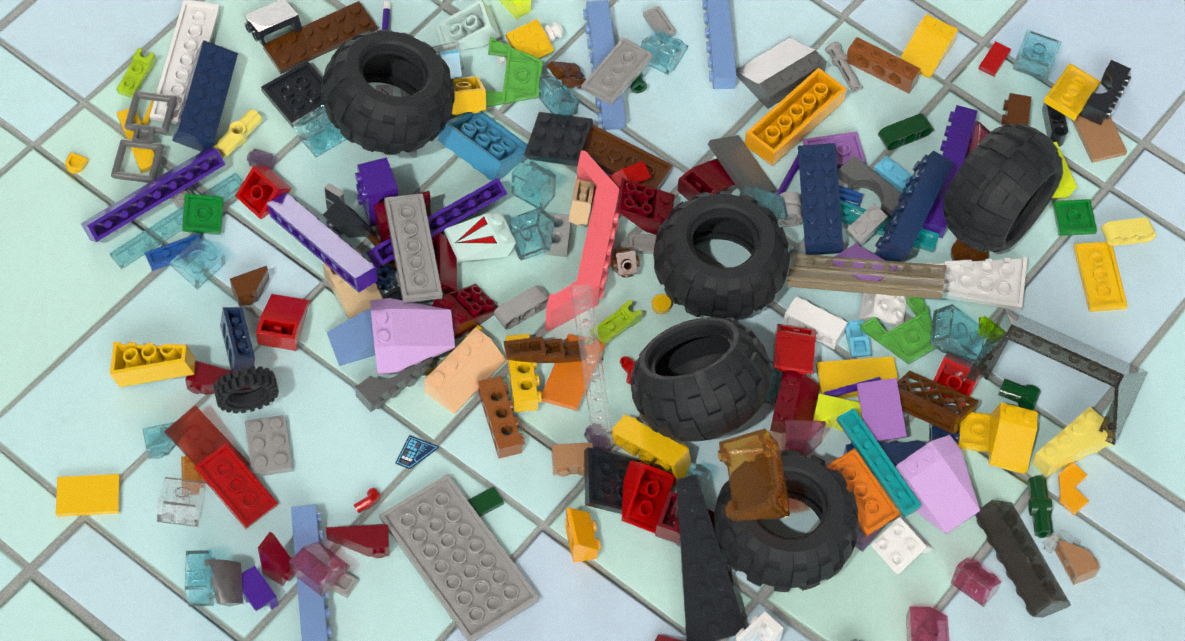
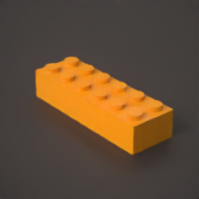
[744,68,847,166]

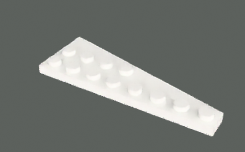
[926,257,1028,311]

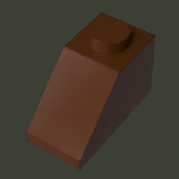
[230,266,269,307]

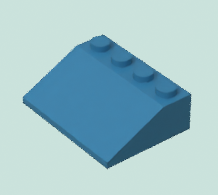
[438,111,527,180]

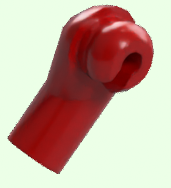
[620,356,635,385]
[354,488,380,513]

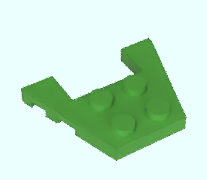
[485,37,543,107]
[860,297,941,365]

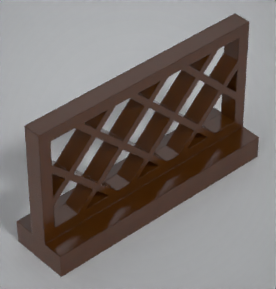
[897,370,978,434]

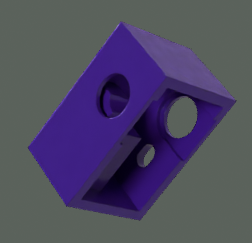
[355,157,398,227]

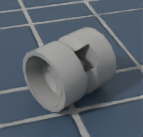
[777,191,803,227]

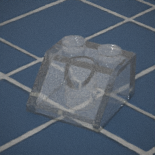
[157,477,206,527]

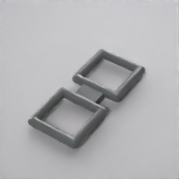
[111,91,177,183]

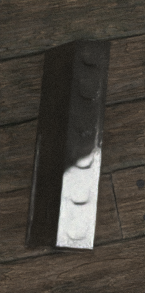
[975,500,1071,618]

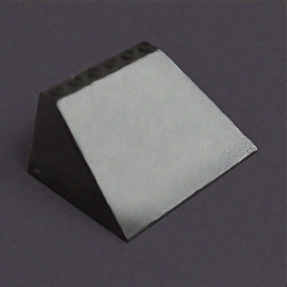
[966,308,1148,445]

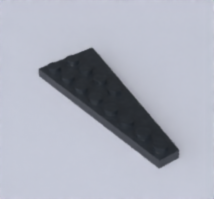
[676,474,746,641]

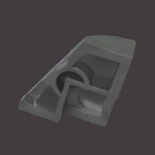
[204,559,243,607]

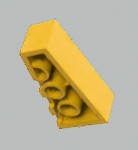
[110,342,196,387]
[610,414,693,486]

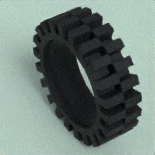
[213,366,279,414]

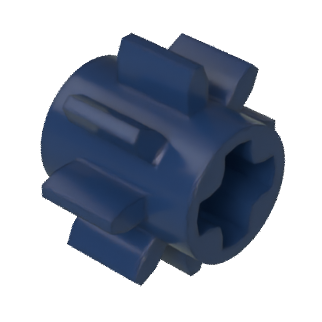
[375,266,396,291]

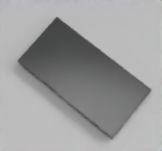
[708,135,776,198]

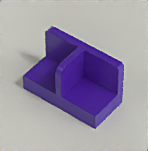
[242,565,278,611]

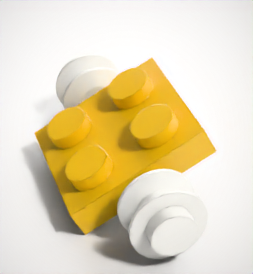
[496,19,563,65]

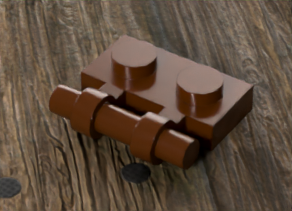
[547,61,586,89]

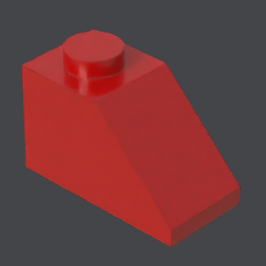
[609,161,652,193]

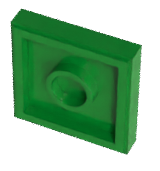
[182,194,223,235]
[1052,199,1097,236]

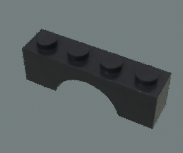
[1081,60,1131,125]

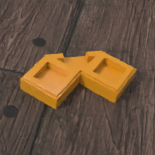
[1058,462,1089,515]

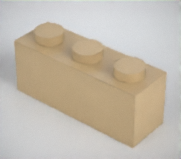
[568,179,594,225]

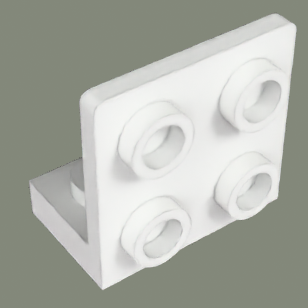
[859,293,908,327]
[871,517,933,574]
[735,611,783,641]

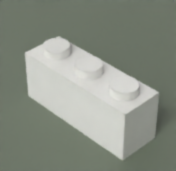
[783,296,848,349]

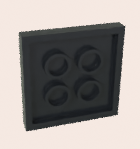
[261,61,325,128]
[524,112,593,166]
[584,447,640,514]

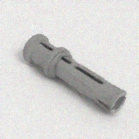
[825,41,862,93]

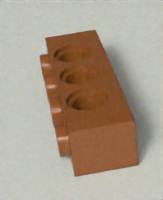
[847,37,921,94]
[478,376,525,459]

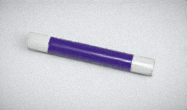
[382,1,391,30]

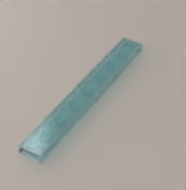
[110,173,244,269]

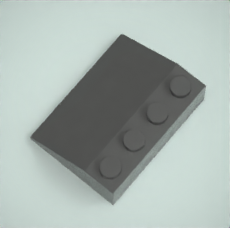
[736,37,827,109]

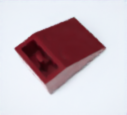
[677,158,737,201]
[617,178,675,235]
[432,284,498,340]
[655,491,715,544]

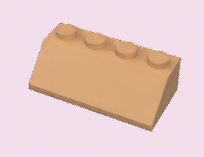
[424,328,506,414]

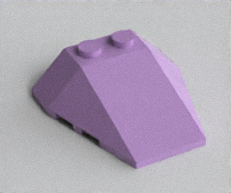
[370,298,455,375]
[895,435,980,534]

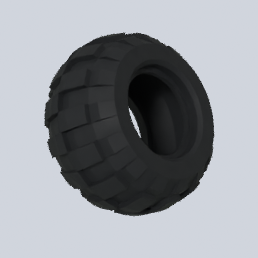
[321,30,455,155]
[943,123,1063,253]
[653,191,790,320]
[631,317,771,442]
[714,450,860,592]

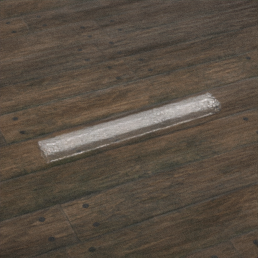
[570,284,613,435]

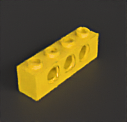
[506,334,542,413]

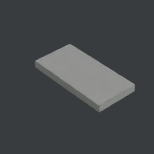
[581,37,654,106]

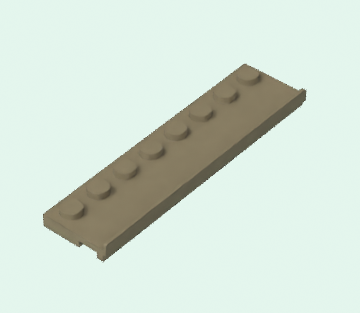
[787,253,947,299]

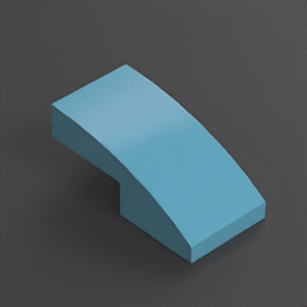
[845,320,871,358]

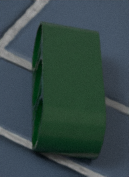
[878,113,933,150]

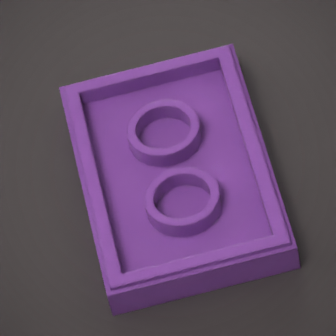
[802,132,866,169]
[832,243,898,281]
[856,378,907,442]

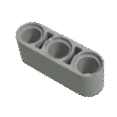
[494,285,549,330]

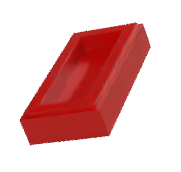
[978,41,1011,77]

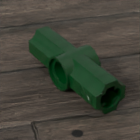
[1028,476,1053,538]

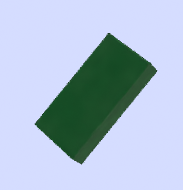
[467,486,504,517]

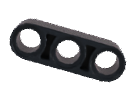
[1042,103,1068,147]

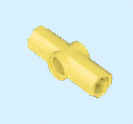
[213,109,262,158]

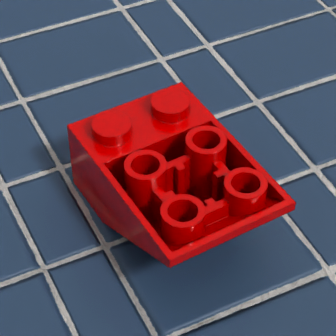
[256,294,310,351]
[773,324,816,374]

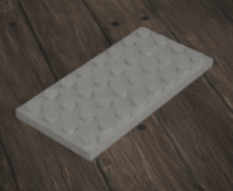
[379,474,539,641]

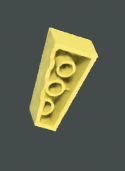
[1032,407,1120,477]

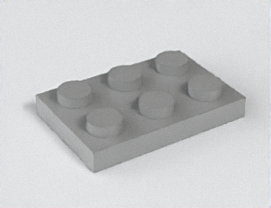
[245,415,293,477]

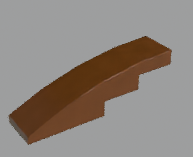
[503,336,584,363]

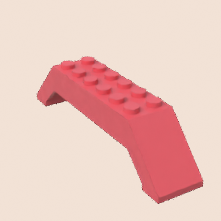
[545,151,620,331]

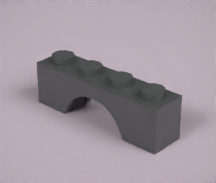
[838,156,901,218]
[355,357,433,412]

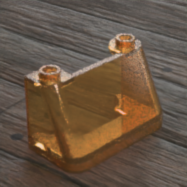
[718,429,790,521]

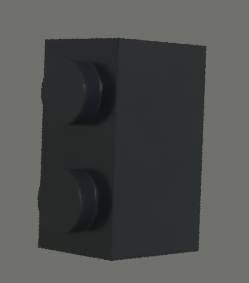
[323,199,377,238]

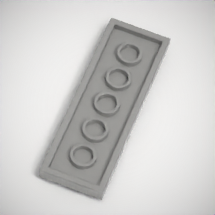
[384,193,442,303]

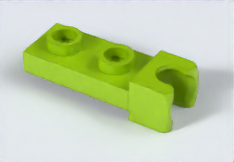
[116,48,156,98]
[589,300,643,345]

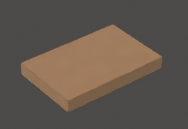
[1071,113,1127,163]

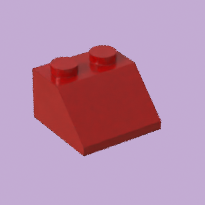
[235,166,292,219]
[929,352,984,406]

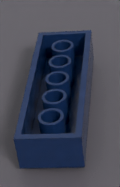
[172,40,238,152]
[798,143,844,255]
[874,151,953,262]

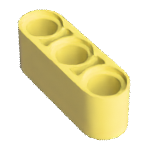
[1101,217,1156,246]

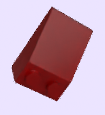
[621,461,675,534]

